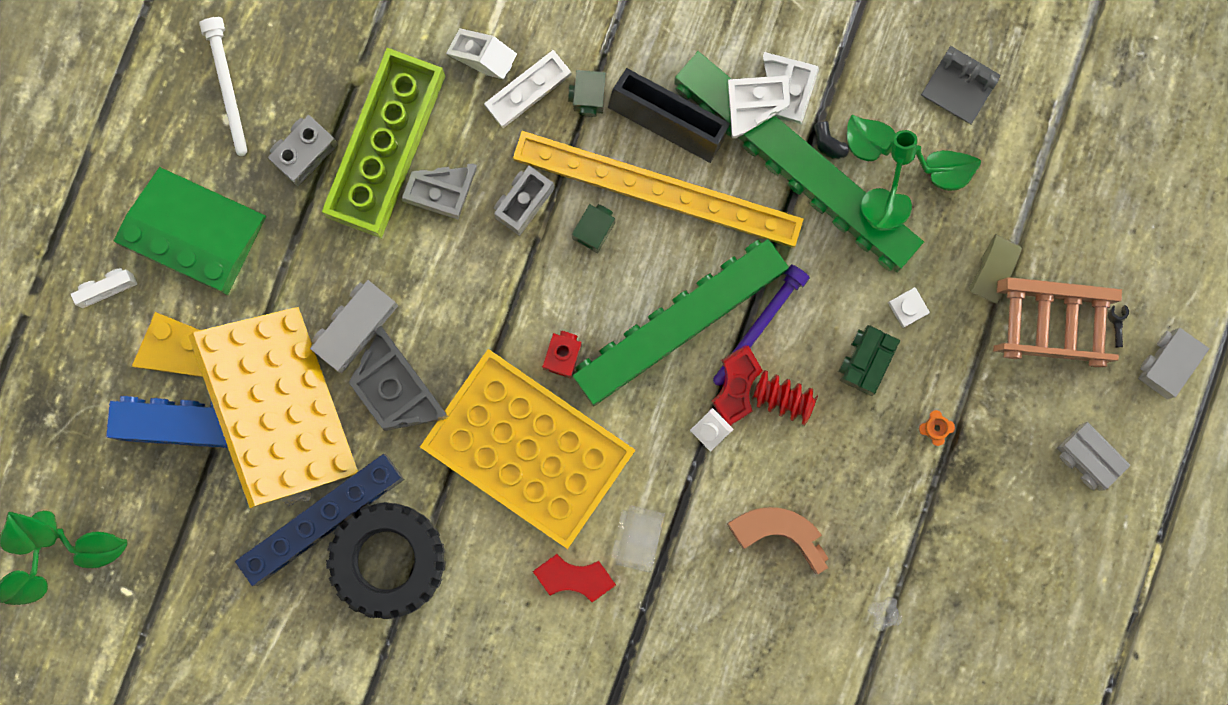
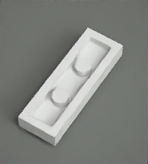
[484,50,572,128]

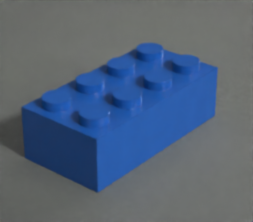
[106,396,228,448]

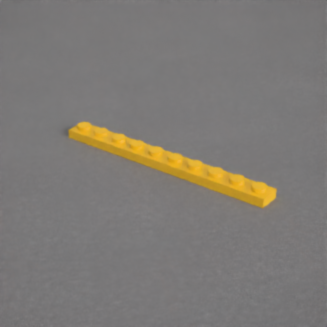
[513,131,804,248]

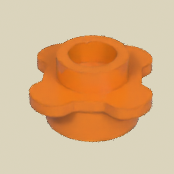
[919,410,955,446]

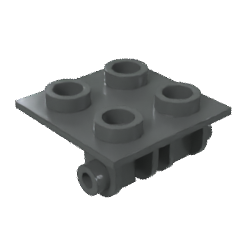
[921,46,1001,125]

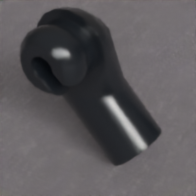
[814,121,849,160]

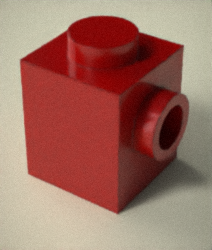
[542,331,582,379]

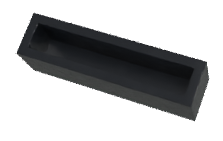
[608,68,731,163]

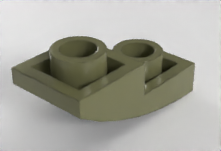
[969,234,1022,304]

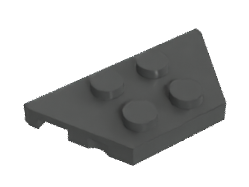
[348,326,449,431]

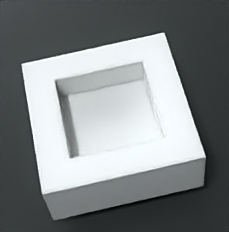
[888,287,930,328]
[690,408,734,452]

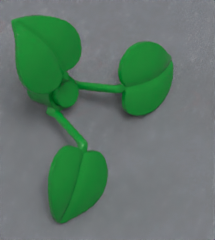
[847,115,981,230]
[0,511,128,605]

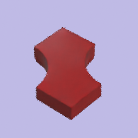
[711,345,763,426]
[532,554,616,602]

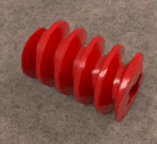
[751,370,818,426]

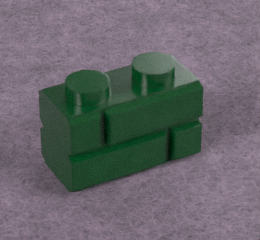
[838,325,900,396]

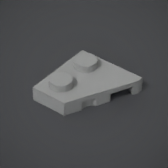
[402,164,477,220]

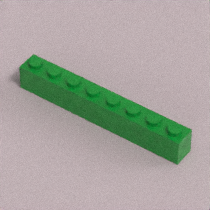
[573,239,789,407]

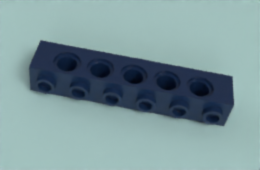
[235,454,405,586]

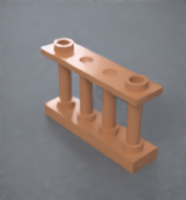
[993,277,1122,367]

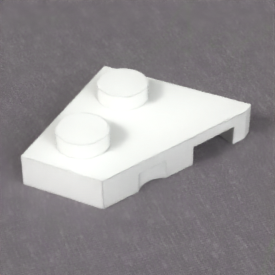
[763,52,819,124]
[728,76,790,138]

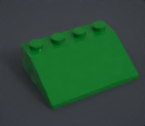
[113,167,266,296]

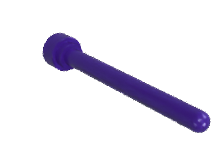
[713,264,810,386]

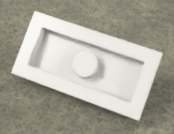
[71,268,137,308]

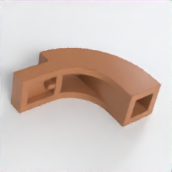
[727,507,829,574]

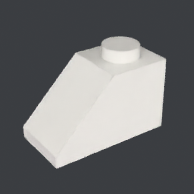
[446,28,517,79]

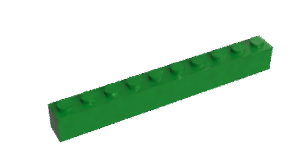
[674,51,924,273]

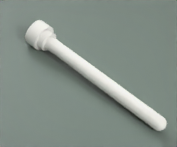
[199,17,247,156]

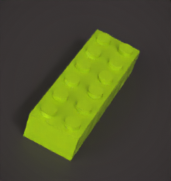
[322,47,445,239]

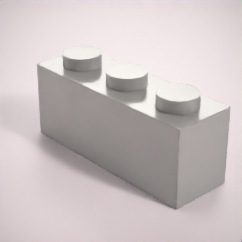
[310,280,398,374]

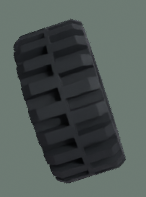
[326,502,446,619]

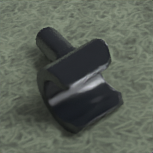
[1108,305,1129,348]

